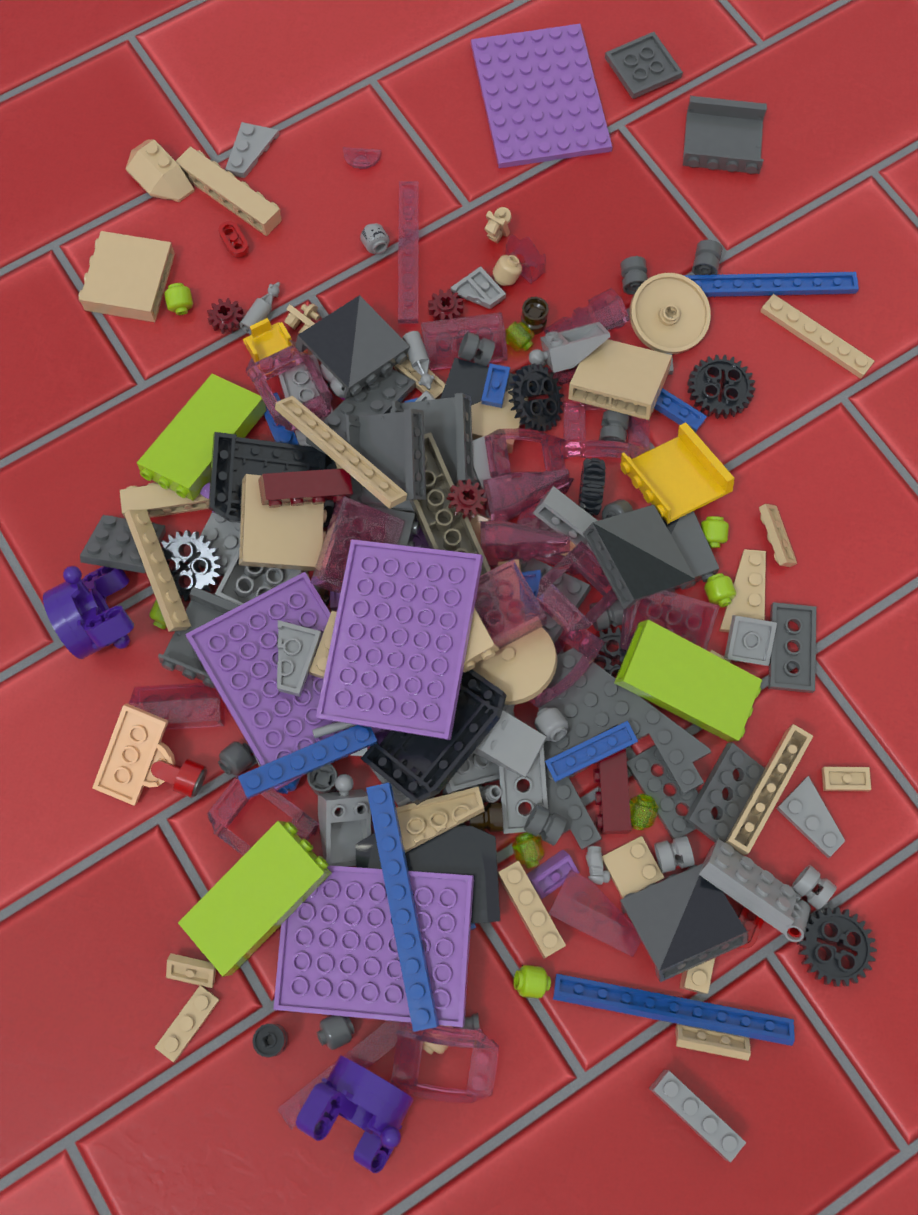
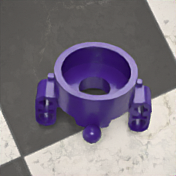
[43,566,135,659]
[296,1055,414,1173]

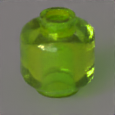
[504,321,534,352]
[630,794,658,830]
[512,832,545,868]

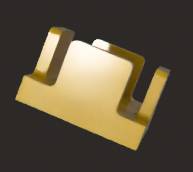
[243,318,298,375]

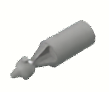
[239,282,280,335]
[402,331,435,390]

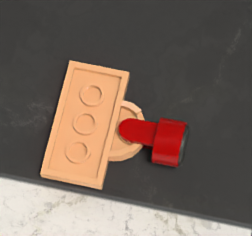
[92,703,207,806]

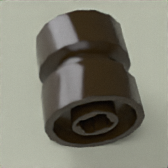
[521,297,549,335]
[469,802,503,832]

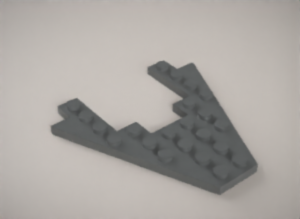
[537,647,711,850]

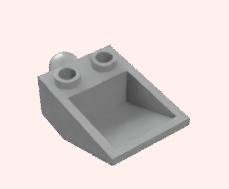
[529,322,610,373]
[473,710,547,778]
[318,774,371,867]

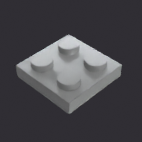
[724,615,777,666]

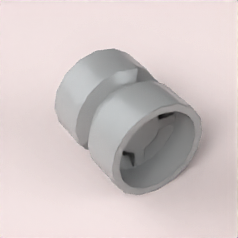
[654,836,695,873]
[791,865,837,910]

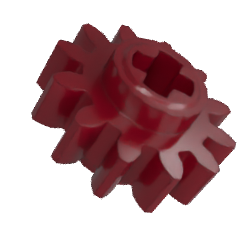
[428,289,464,325]
[207,298,244,334]
[447,479,487,519]

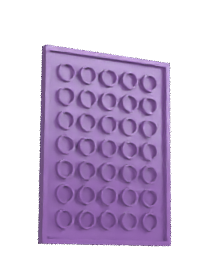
[471,24,612,168]
[316,539,483,740]
[185,572,383,791]
[273,865,474,1027]

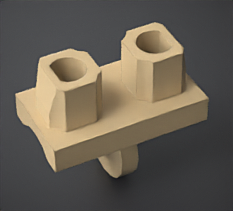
[484,207,511,243]
[284,304,320,333]

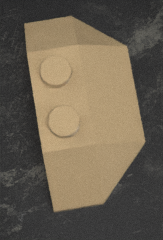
[126,139,195,202]

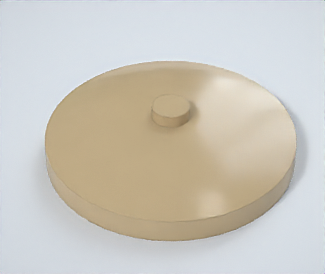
[629,273,711,354]
[472,619,557,705]

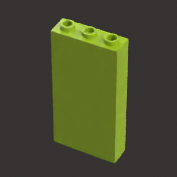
[137,374,267,501]
[614,620,762,742]
[178,821,331,977]

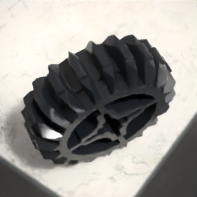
[578,458,606,516]

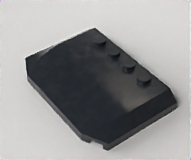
[208,432,338,528]
[361,669,507,805]
[355,826,501,923]

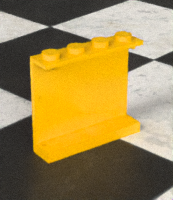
[620,422,735,524]

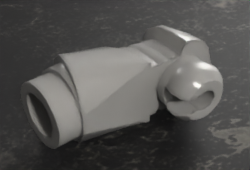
[470,785,502,803]
[585,846,610,885]

